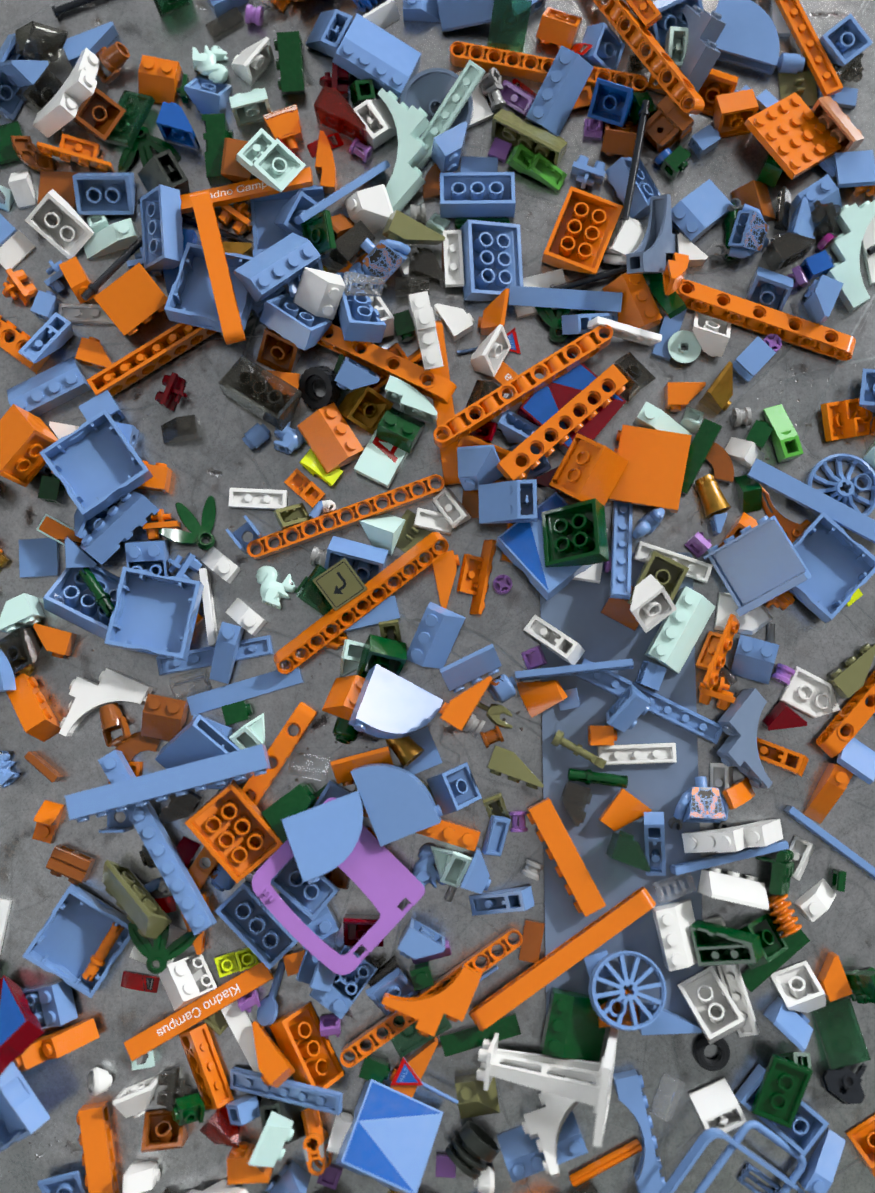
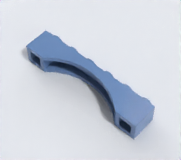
[613,1069,666,1193]

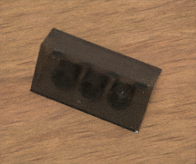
[218,356,302,431]

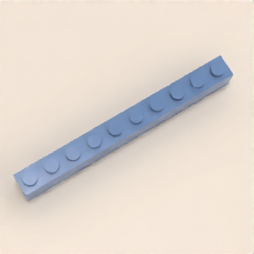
[65,744,271,823]
[98,750,217,936]

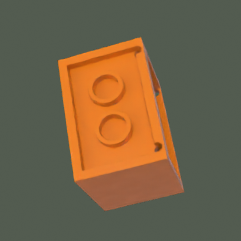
[93,262,168,336]
[0,404,58,487]
[549,433,629,506]

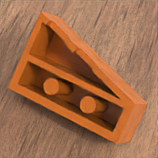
[6,673,61,742]

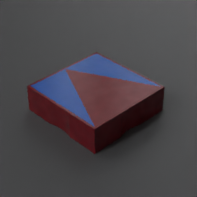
[517,353,626,454]
[0,975,44,1075]

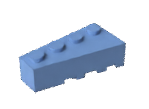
[336,272,387,343]
[79,491,159,565]

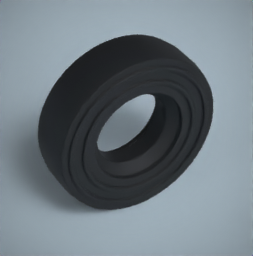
[693,1034,730,1071]

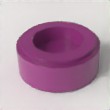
[817,233,835,251]

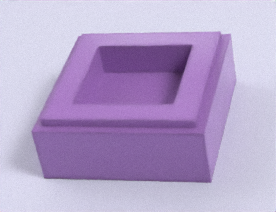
[488,137,512,163]
[521,645,547,670]
[435,1153,456,1178]
[317,1162,343,1190]

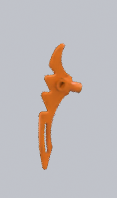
[760,485,811,543]

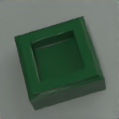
[831,869,847,892]

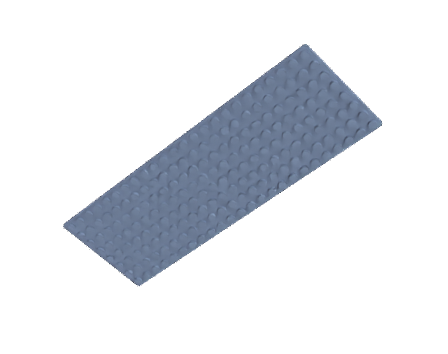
[540,552,704,1024]

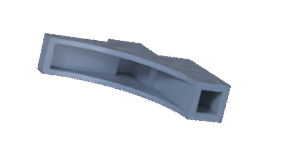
[680,4,726,92]
[626,194,676,274]
[716,688,773,789]

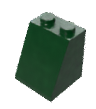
[261,782,316,844]

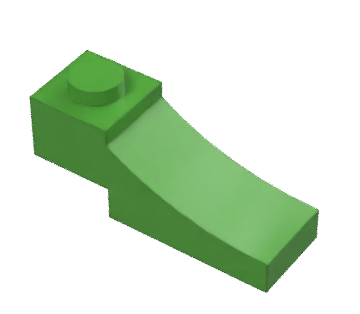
[506,143,567,192]

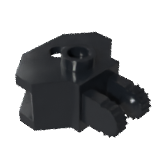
[821,1055,867,1104]

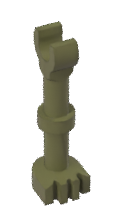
[551,730,607,769]

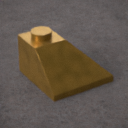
[699,361,733,414]
[338,386,394,435]

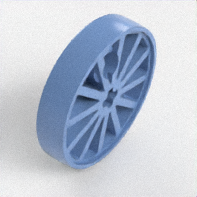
[805,453,875,526]
[588,950,666,1031]

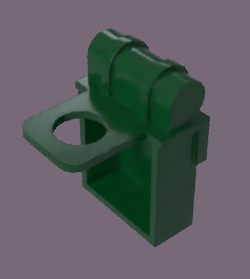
[755,849,795,896]
[845,967,875,1004]

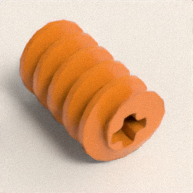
[768,894,802,938]

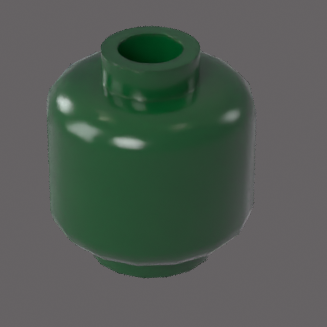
[332,717,359,744]

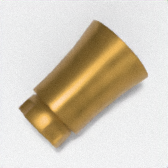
[695,474,731,518]
[385,736,424,768]

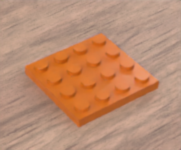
[744,92,842,180]

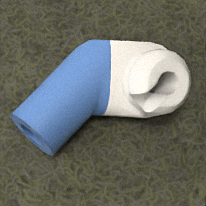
[308,500,336,519]
[144,878,171,895]

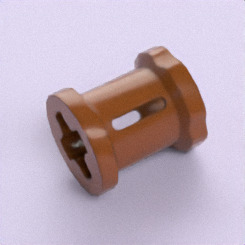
[480,725,504,748]

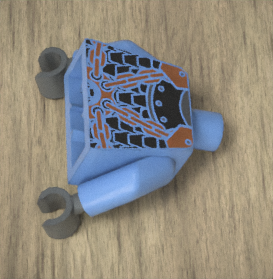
[714,198,769,258]
[360,238,419,294]
[668,776,729,830]

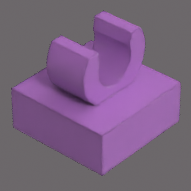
[583,118,603,141]
[787,265,810,289]
[685,532,712,558]
[237,989,261,1013]
[320,1014,341,1039]

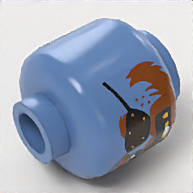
[487,674,517,703]
[210,863,236,892]

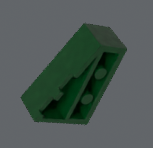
[274,31,306,96]
[201,113,234,185]
[690,920,764,966]

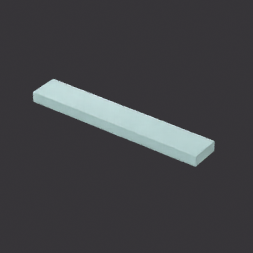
[417,60,486,170]

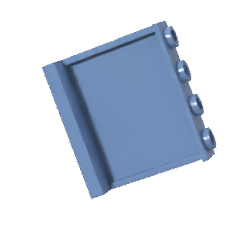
[250,185,330,259]
[703,515,812,617]

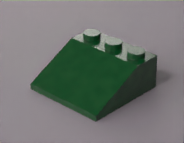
[541,498,609,567]
[540,987,608,1061]

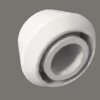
[87,1067,112,1096]
[474,1166,495,1193]

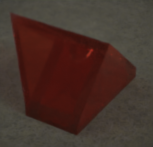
[200,1101,240,1148]

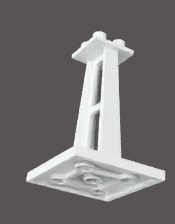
[476,1028,619,1148]

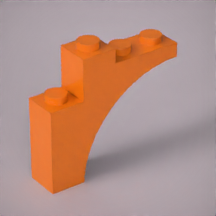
[381,964,482,1037]
[13,1018,100,1071]

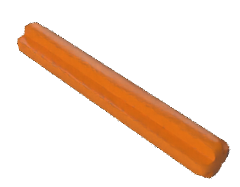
[569,1139,643,1187]

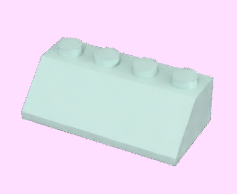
[644,586,715,674]

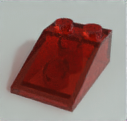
[314,85,368,146]

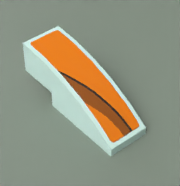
[36,514,82,546]

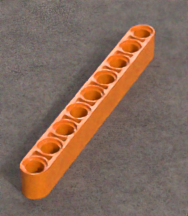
[190,189,246,345]
[430,320,461,486]

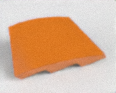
[820,398,873,442]

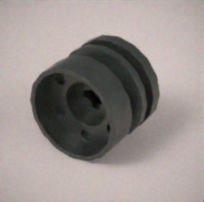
[445,1121,500,1180]

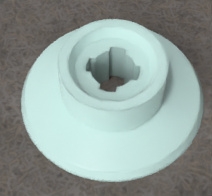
[668,330,701,363]

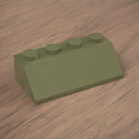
[491,109,568,166]
[102,860,172,939]

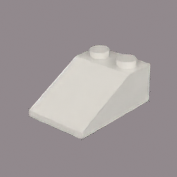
[25,189,94,259]
[677,966,745,1045]

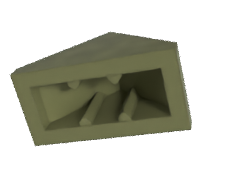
[273,503,310,530]
[379,619,402,642]
[482,791,510,819]

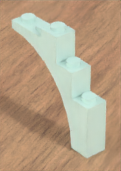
[377,88,431,212]
[826,200,875,313]

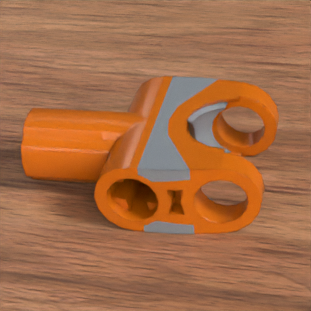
[301,1108,333,1176]

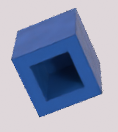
[800,250,834,281]

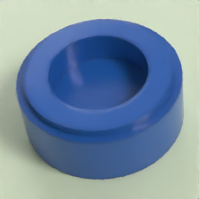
[654,147,672,166]

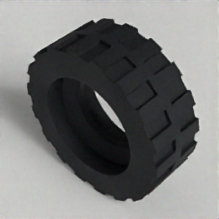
[299,366,341,409]

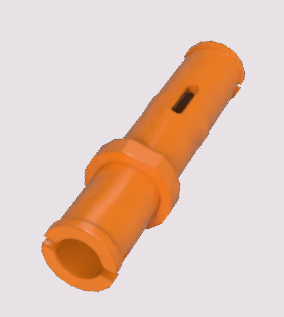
[81,922,124,982]

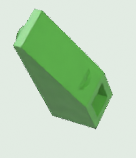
[763,404,804,463]

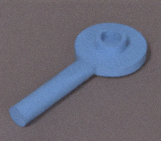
[257,961,285,1026]

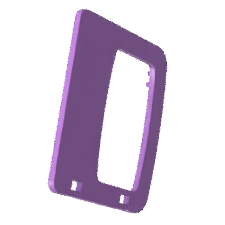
[252,797,425,975]

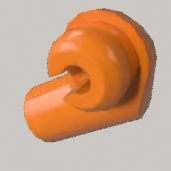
[324,632,348,650]

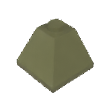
[455,1073,500,1119]

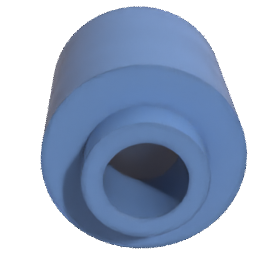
[776,53,805,74]
[242,423,270,450]

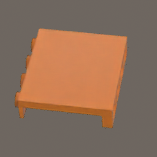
[609,425,692,513]

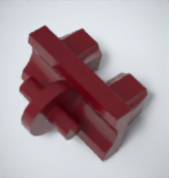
[319,62,349,102]
[155,372,188,411]

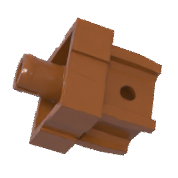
[644,94,694,154]

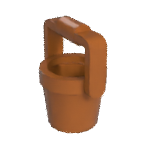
[95,41,130,84]
[99,703,131,747]

